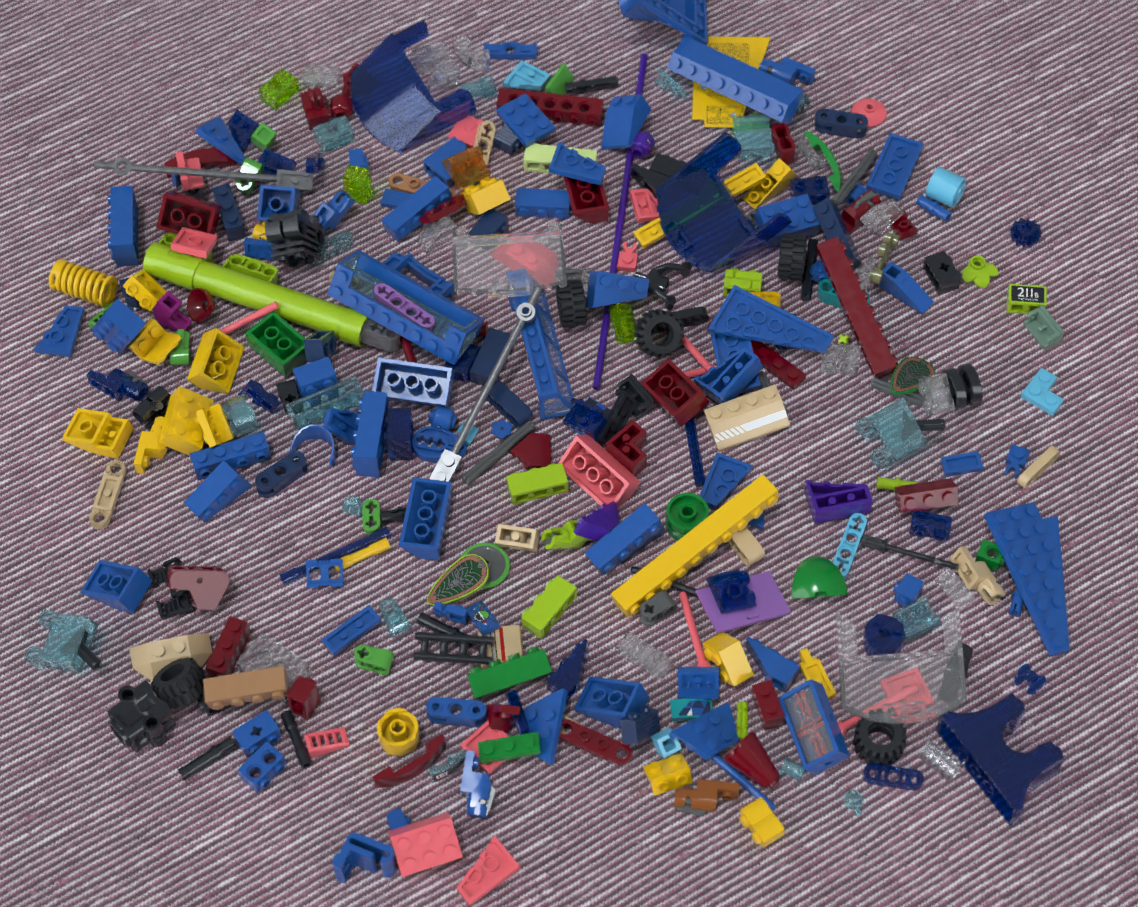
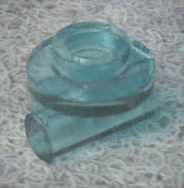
[342,496,364,516]

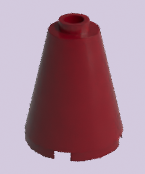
[723,731,780,789]

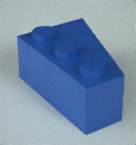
[183,460,252,522]

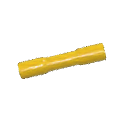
[334,538,391,572]

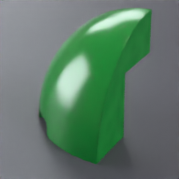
[792,556,848,598]

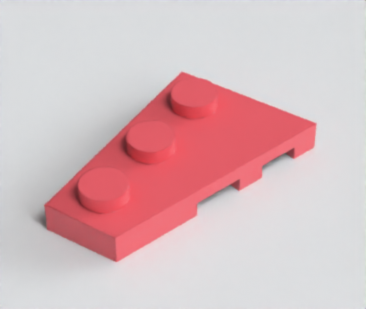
[457,835,520,907]

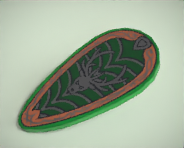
[890,357,936,395]

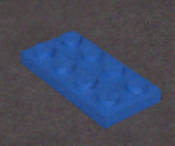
[866,133,924,200]
[710,332,761,393]

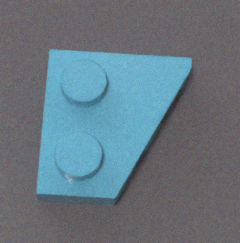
[503,60,551,90]

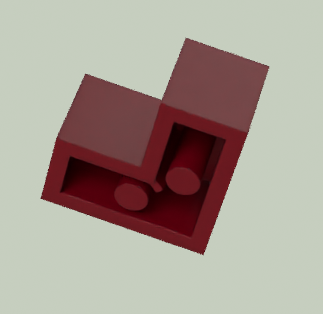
[606,420,647,476]

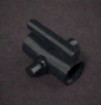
[132,386,170,431]

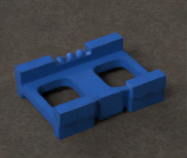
[305,558,344,588]

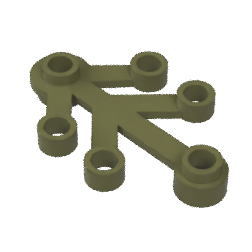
[869,231,900,284]

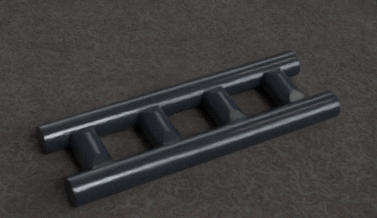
[413,632,495,665]

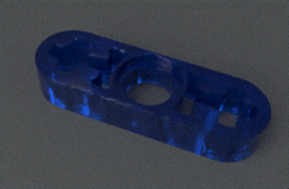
[305,153,324,174]
[863,763,924,791]

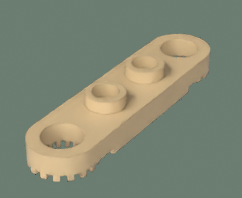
[89,460,126,529]

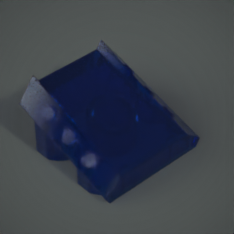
[706,569,757,614]

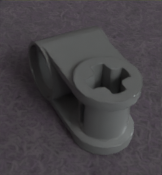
[639,590,678,626]

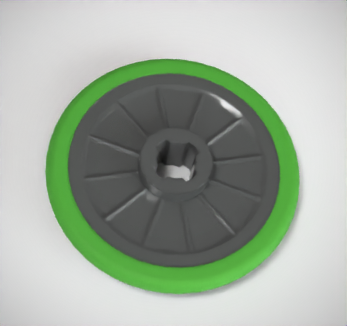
[461,543,510,589]

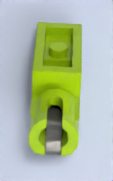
[541,520,594,550]

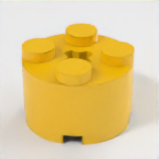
[377,708,420,756]

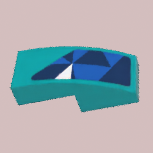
[670,699,712,722]

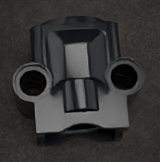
[107,680,176,753]

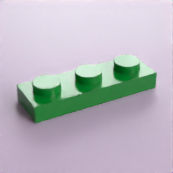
[478,732,542,764]

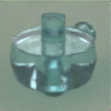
[844,790,863,816]

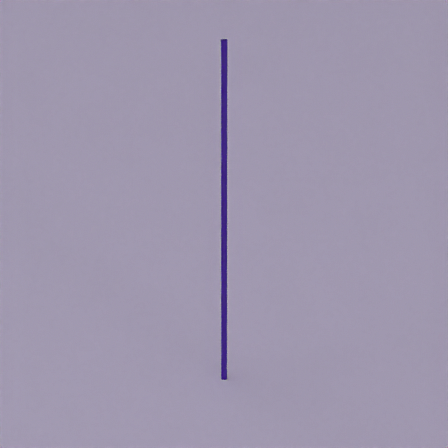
[593,53,648,390]

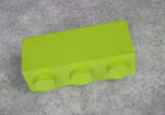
[506,463,569,505]
[521,575,577,640]

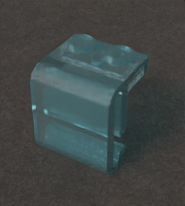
[733,115,775,159]

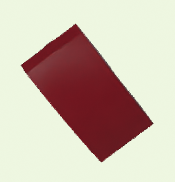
[882,205,917,240]

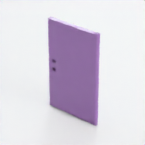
[695,571,791,634]

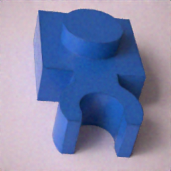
[1004,444,1030,479]
[433,602,468,625]

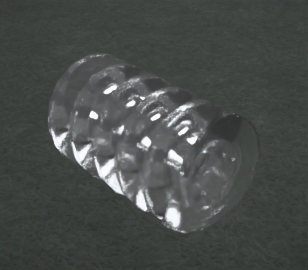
[918,737,966,780]

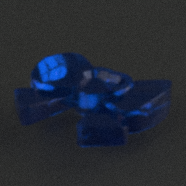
[1014,664,1046,695]

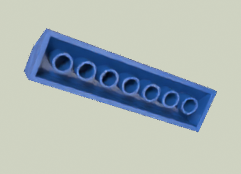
[667,37,804,123]

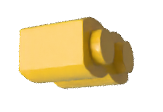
[739,797,785,848]

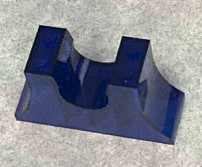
[936,693,1064,828]

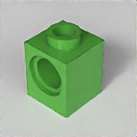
[251,122,276,153]

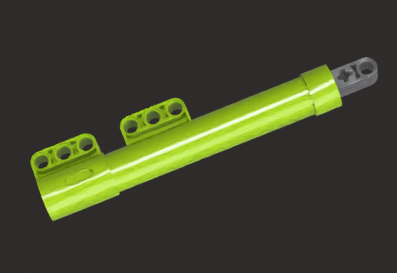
[143,232,400,352]

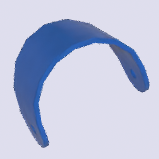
[289,425,336,467]

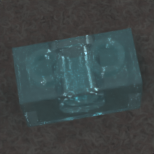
[313,115,355,154]

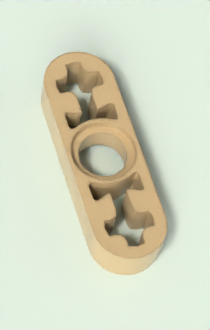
[470,120,495,170]
[1017,446,1061,489]

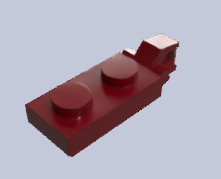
[419,194,467,224]

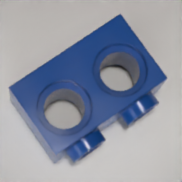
[238,741,286,793]

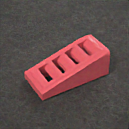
[304,727,350,758]

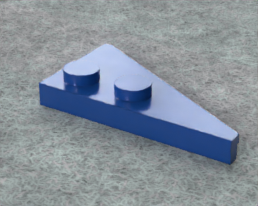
[195,116,246,165]

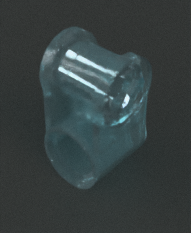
[380,598,411,638]

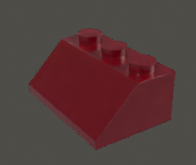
[563,176,609,224]

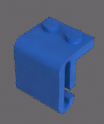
[332,833,397,884]

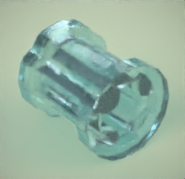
[780,757,805,782]

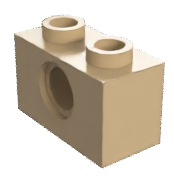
[495,524,540,552]

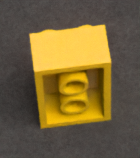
[158,386,214,456]

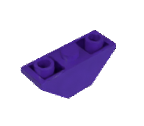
[573,501,620,542]

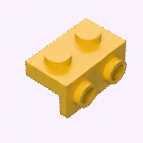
[196,403,234,447]
[643,753,693,796]

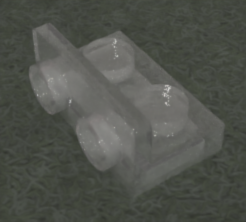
[854,256,877,292]

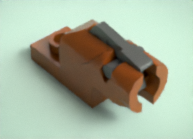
[674,779,739,816]

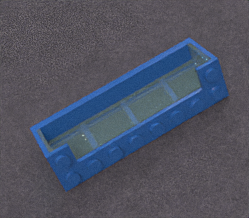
[327,250,485,365]

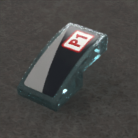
[429,749,467,783]

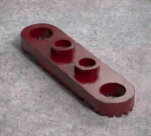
[559,719,632,766]

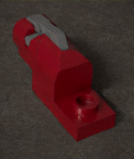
[842,189,881,235]

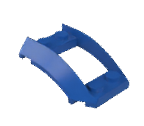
[372,253,455,318]

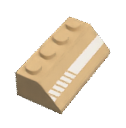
[704,384,790,452]

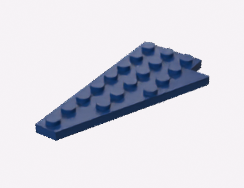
[984,502,1070,657]

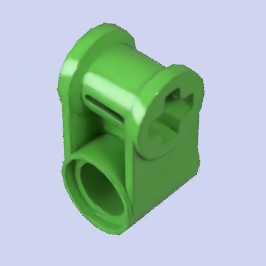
[236,158,264,194]
[354,645,394,675]

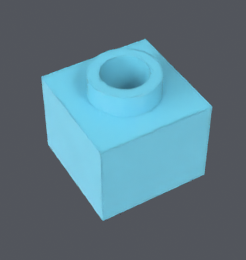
[651,727,682,758]

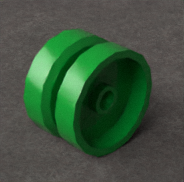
[666,493,709,541]

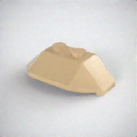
[129,633,212,681]

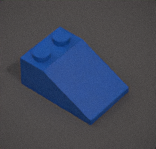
[601,94,652,150]
[80,560,153,613]
[574,676,650,728]

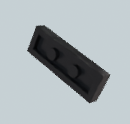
[595,391,638,448]

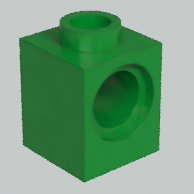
[975,539,1005,573]

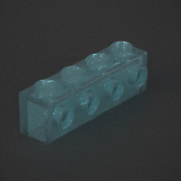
[286,376,364,431]

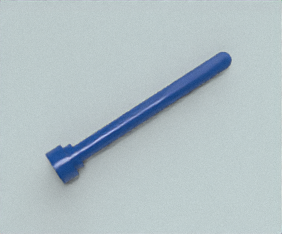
[710,755,776,811]

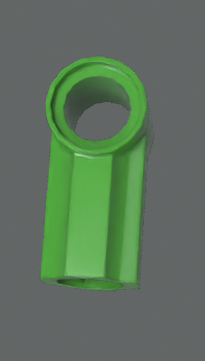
[170,329,191,366]

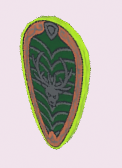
[427,554,489,606]

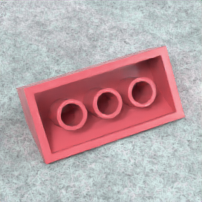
[558,434,641,509]

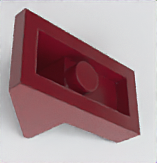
[485,704,520,731]

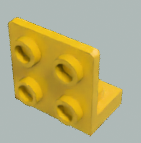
[127,318,182,365]

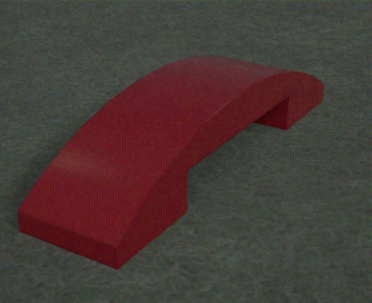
[165,148,237,179]
[372,734,446,788]

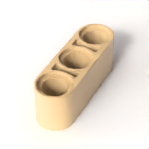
[728,527,765,566]

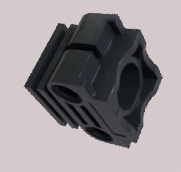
[265,208,324,267]

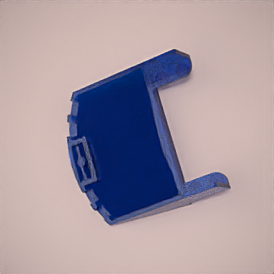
[350,19,477,153]
[655,132,792,273]

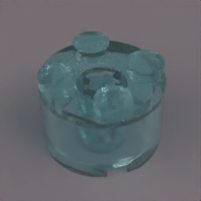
[222,394,259,437]

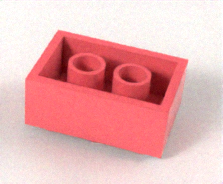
[388,812,463,877]

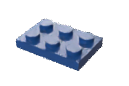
[496,93,556,148]

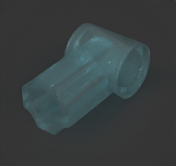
[460,75,497,99]

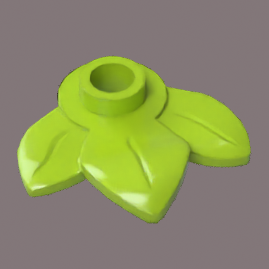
[962,255,999,288]

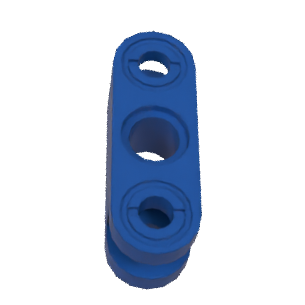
[426,697,487,728]

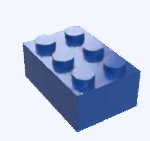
[754,194,820,249]
[91,299,147,354]

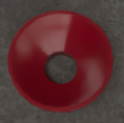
[187,288,215,322]

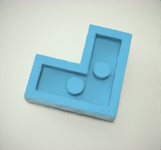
[1021,368,1064,416]

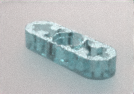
[309,231,353,266]

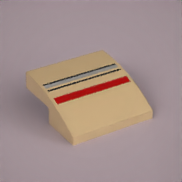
[478,625,523,668]

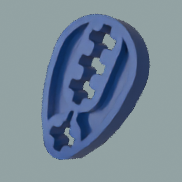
[412,426,467,463]

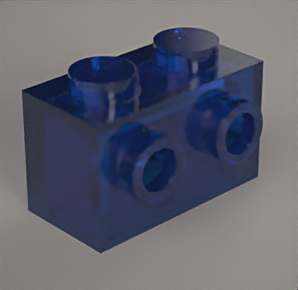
[789,176,830,206]

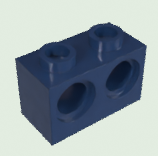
[304,330,337,362]

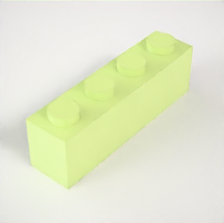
[523,143,597,174]

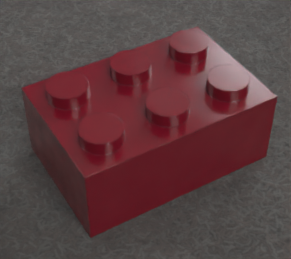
[156,191,222,235]
[641,358,709,427]

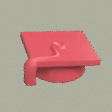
[448,114,489,147]

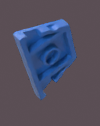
[520,689,568,766]
[669,702,739,761]

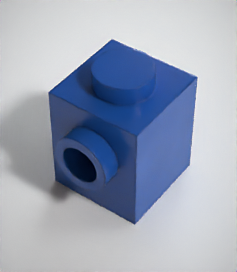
[893,573,924,609]

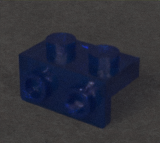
[563,398,607,438]
[909,511,952,541]

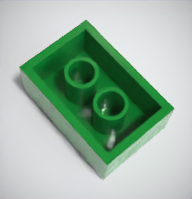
[245,311,306,378]

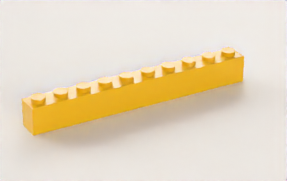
[611,474,779,618]

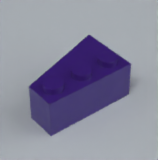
[804,480,873,524]

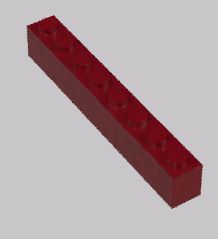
[817,237,898,378]

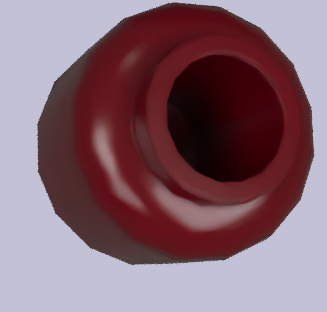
[330,94,353,121]

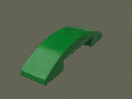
[804,131,844,192]

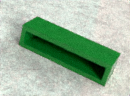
[466,646,552,698]

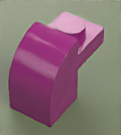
[153,291,193,332]

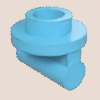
[457,423,479,445]

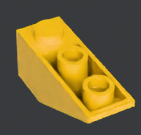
[743,158,797,210]

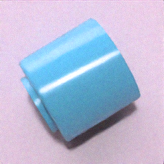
[925,166,966,207]

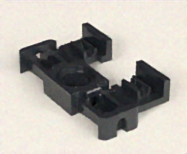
[147,557,196,620]

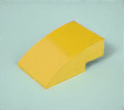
[62,408,134,459]

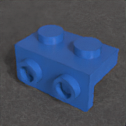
[678,667,719,700]

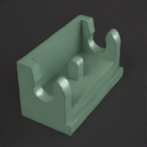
[1023,305,1064,351]

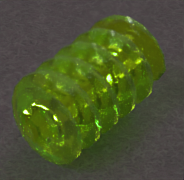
[609,303,637,345]

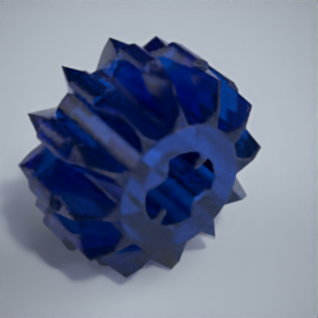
[1010,217,1042,248]

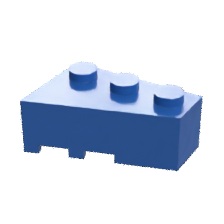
[586,271,649,308]
[693,347,763,404]

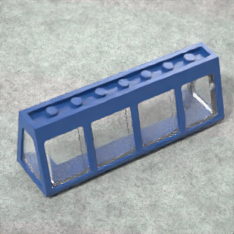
[506,270,577,420]

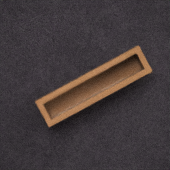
[203,666,289,710]

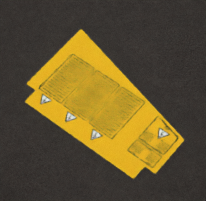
[692,36,770,128]

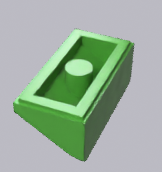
[546,63,574,95]

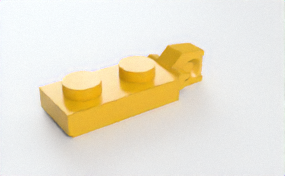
[799,648,836,699]

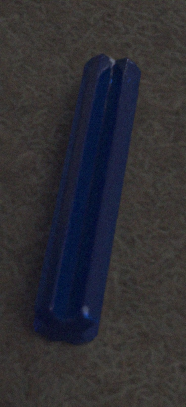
[507,690,530,735]

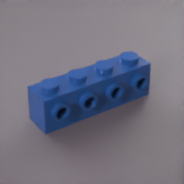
[381,176,452,242]
[190,432,272,481]

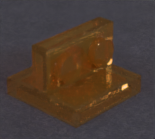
[442,145,491,189]

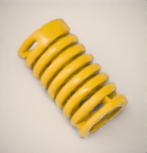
[49,259,118,308]

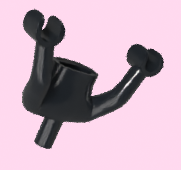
[634,262,692,310]

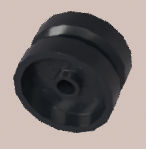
[941,363,983,410]

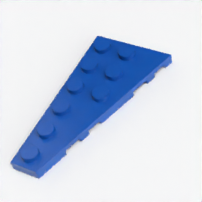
[708,285,834,353]

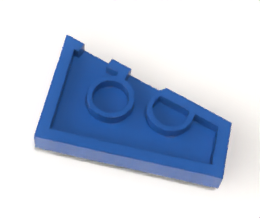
[549,141,606,185]
[33,305,85,357]
[700,452,753,509]

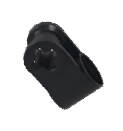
[276,379,301,416]

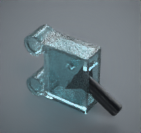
[856,397,946,471]
[25,609,101,673]

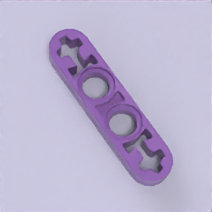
[373,283,435,331]

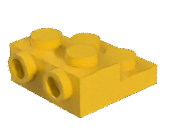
[123,269,167,311]

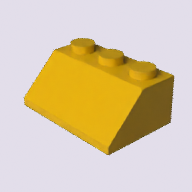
[187,328,244,394]

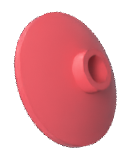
[851,98,887,127]

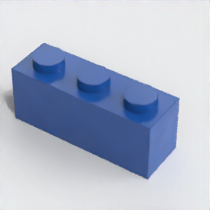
[515,188,571,219]

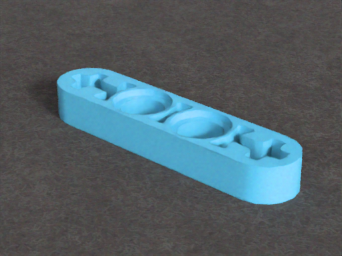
[833,513,867,580]

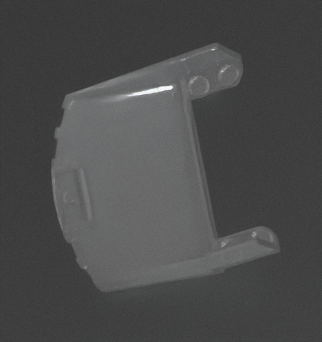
[452,222,567,297]
[836,601,967,724]

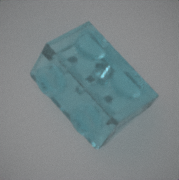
[892,597,941,641]

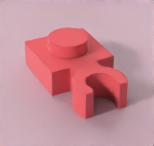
[617,242,638,272]

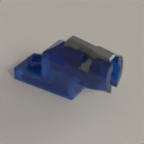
[87,368,149,402]

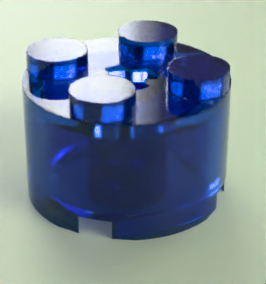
[862,614,905,662]

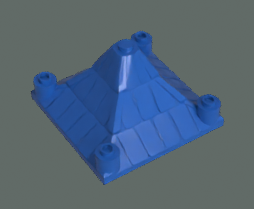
[618,0,708,45]

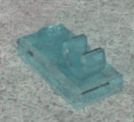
[654,68,689,99]

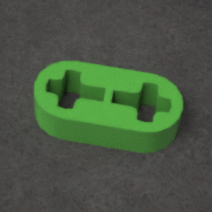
[362,499,381,536]

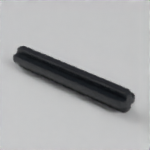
[800,239,819,301]

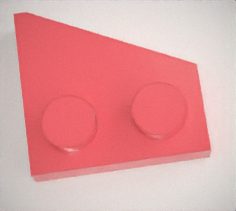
[629,189,670,223]

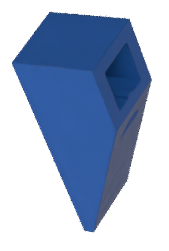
[878,261,934,315]
[746,636,800,693]

